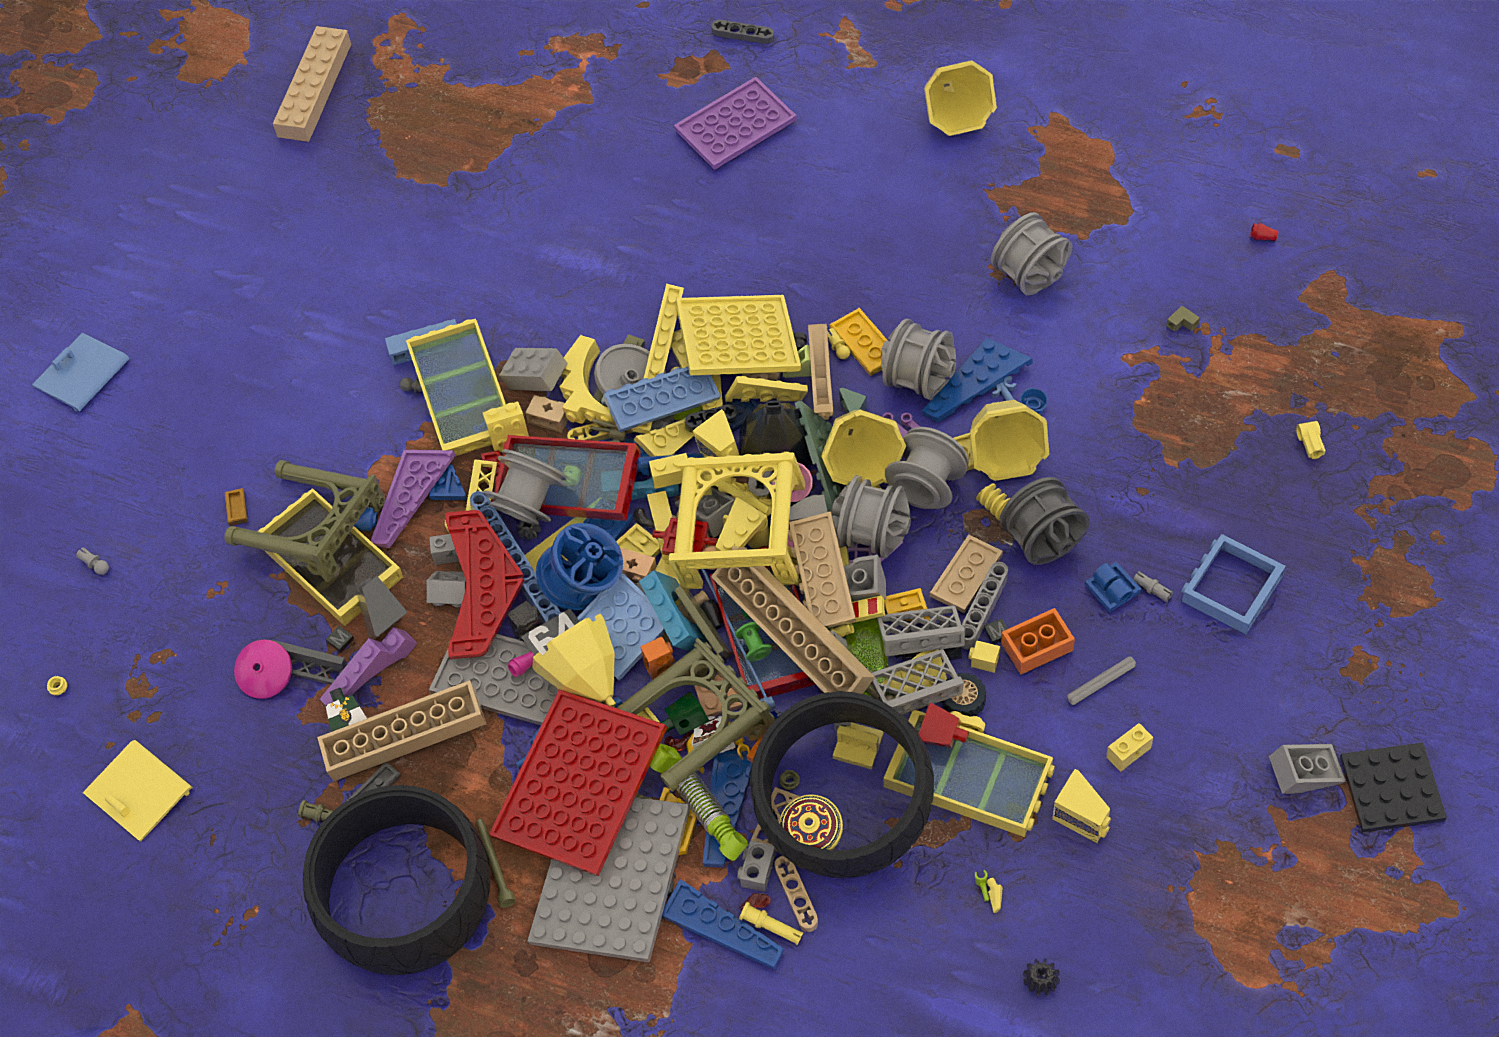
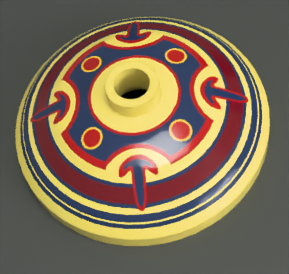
[779,795,843,850]

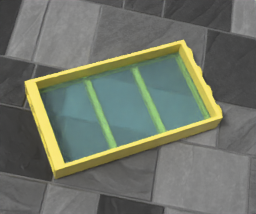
[406,319,506,456]
[884,710,1055,837]

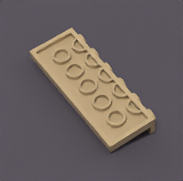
[788,511,856,629]

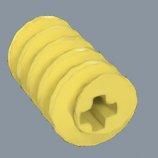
[976,483,1010,520]

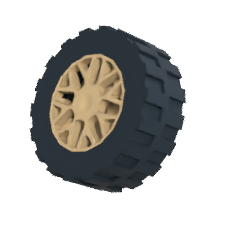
[941,673,986,717]

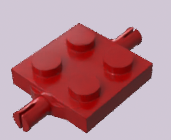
[652,518,718,555]

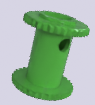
[735,622,772,662]

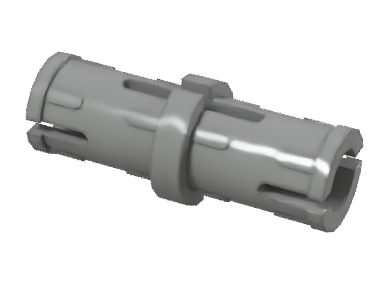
[1133,571,1173,602]

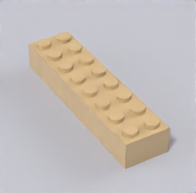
[273,26,351,142]
[317,680,486,781]

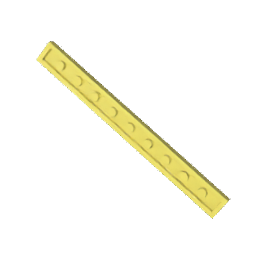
[631,284,684,434]

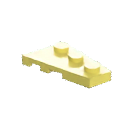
[633,419,694,456]
[715,496,767,551]

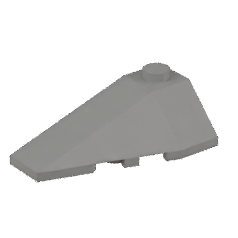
[804,555,886,602]

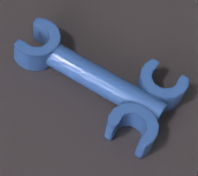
[989,376,1016,401]

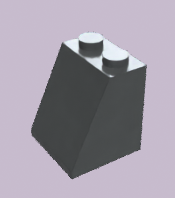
[357,576,407,640]

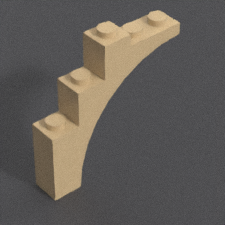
[808,323,833,420]

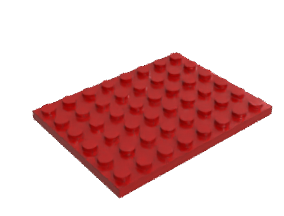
[489,689,667,877]

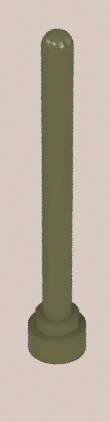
[476,819,516,908]

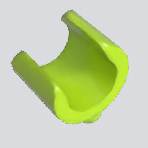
[975,870,990,902]

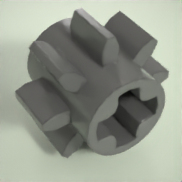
[516,519,541,541]

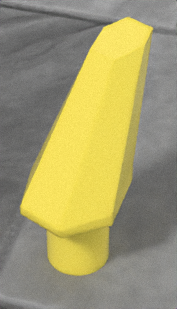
[986,878,1003,913]

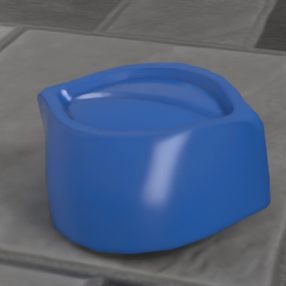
[1020,388,1048,415]

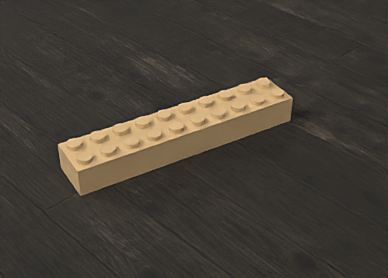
[711,546,875,694]

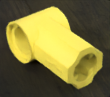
[1296,421,1325,459]

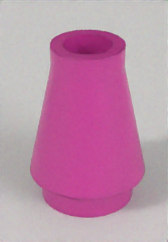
[507,651,535,677]

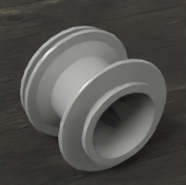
[884,427,969,509]
[483,449,567,525]

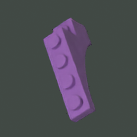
[320,627,417,705]

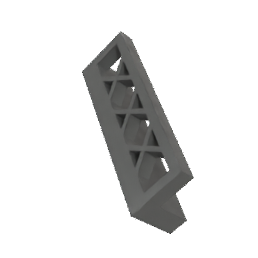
[272,640,347,685]

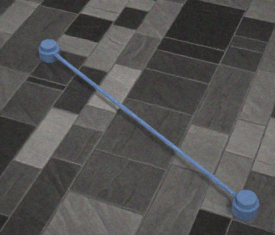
[701,569,777,712]

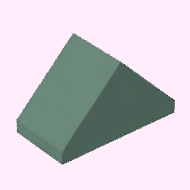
[839,388,867,414]

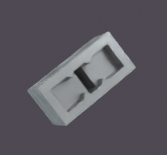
[737,841,776,892]

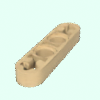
[774,856,818,932]

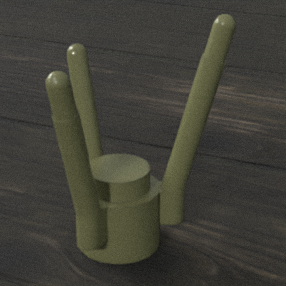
[590,419,626,442]

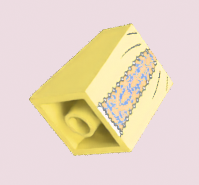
[693,409,740,458]
[1053,769,1111,843]

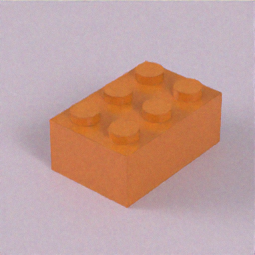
[1001,608,1075,675]

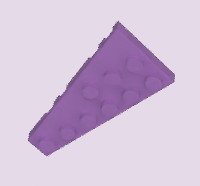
[371,450,456,548]

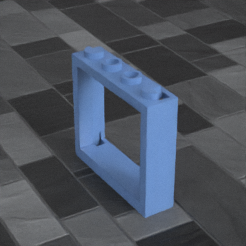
[1181,534,1286,634]

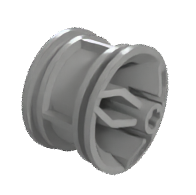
[991,212,1073,295]
[881,319,956,400]
[831,475,911,558]

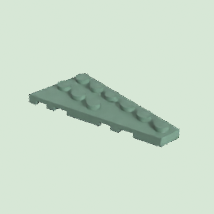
[795,400,842,517]

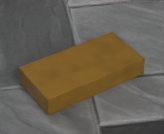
[225,488,248,526]

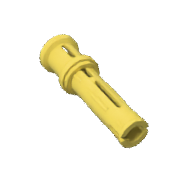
[739,902,803,945]

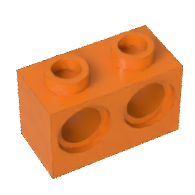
[640,637,675,680]

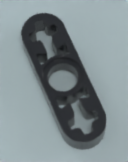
[685,404,737,433]

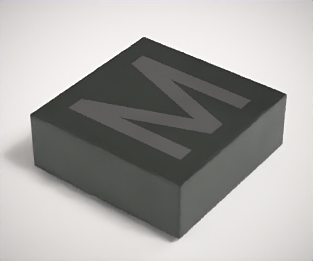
[984,619,1008,644]
[326,626,354,652]

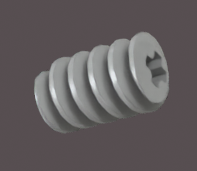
[748,471,773,496]

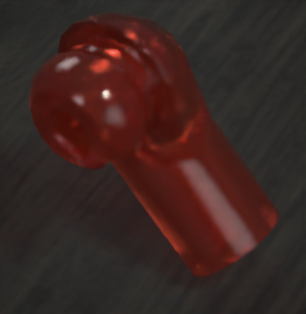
[664,732,692,751]
[739,893,771,911]

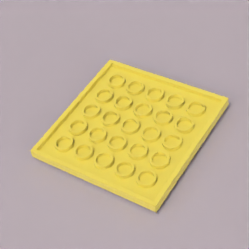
[676,295,801,375]

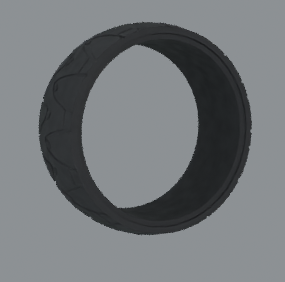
[750,691,934,878]
[303,785,491,975]

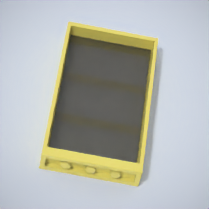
[258,488,403,626]

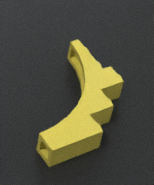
[560,335,615,424]

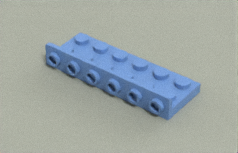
[601,366,721,432]

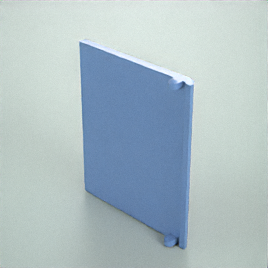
[32,333,130,412]

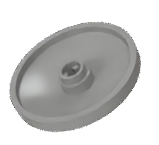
[594,344,666,395]

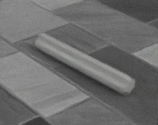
[1067,656,1136,705]

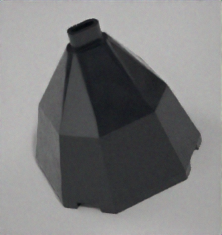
[739,401,813,473]

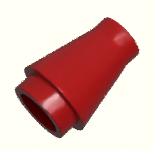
[1250,222,1278,241]

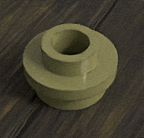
[779,770,800,790]

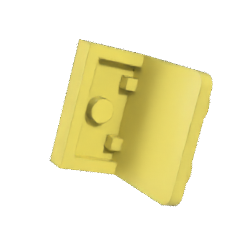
[482,402,529,452]

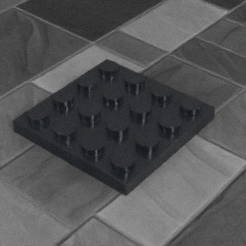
[1340,742,1447,833]

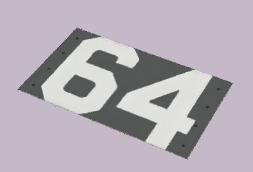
[521,609,580,655]

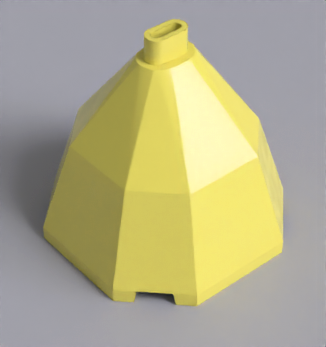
[924,60,997,136]
[970,400,1049,481]
[821,410,906,487]
[532,614,616,707]

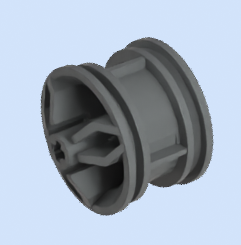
[1000,477,1090,565]

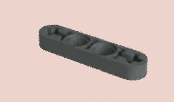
[711,20,774,44]

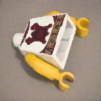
[687,716,750,774]

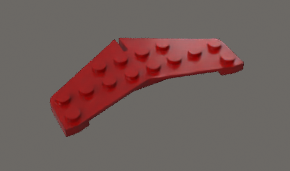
[445,510,525,660]

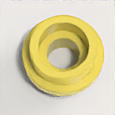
[47,676,67,695]

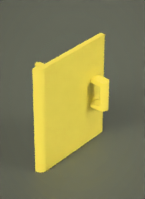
[83,740,193,842]

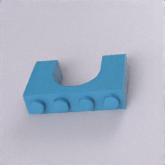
[639,570,709,652]

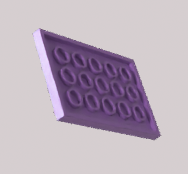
[674,77,797,170]

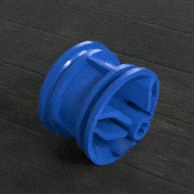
[536,523,623,611]

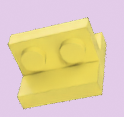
[833,723,884,770]

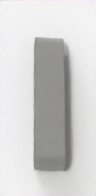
[961,562,1008,650]

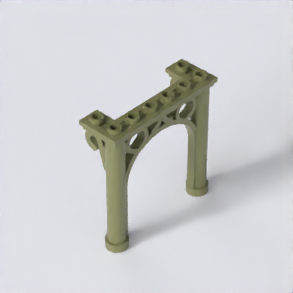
[224,460,386,582]
[617,638,776,792]

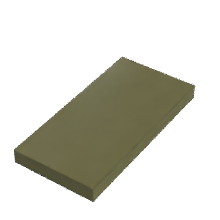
[675,586,733,659]

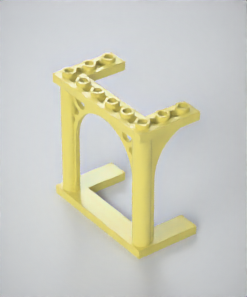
[669,452,806,589]

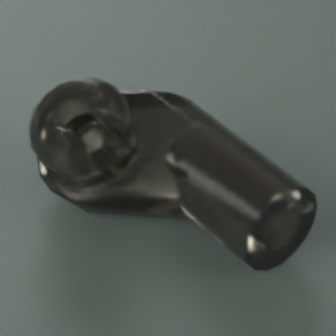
[633,508,655,529]

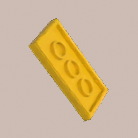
[829,308,888,376]

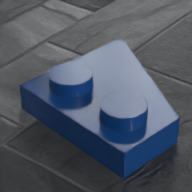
[429,464,467,500]

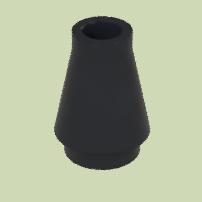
[700,600,723,630]

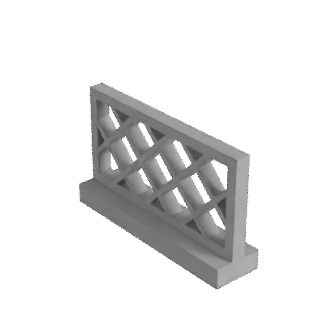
[877,605,965,656]
[871,649,964,714]

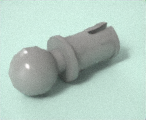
[76,547,109,575]

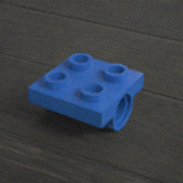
[1085,562,1141,613]

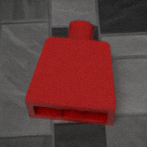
[919,703,969,748]

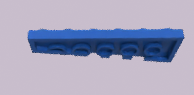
[703,751,752,868]
[662,879,784,970]

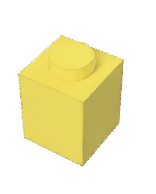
[968,641,1000,673]

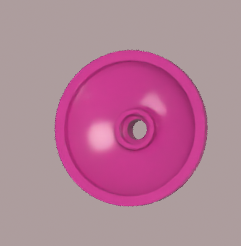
[234,640,292,699]

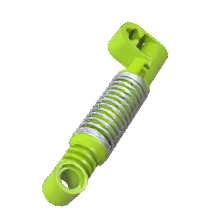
[650,743,749,861]

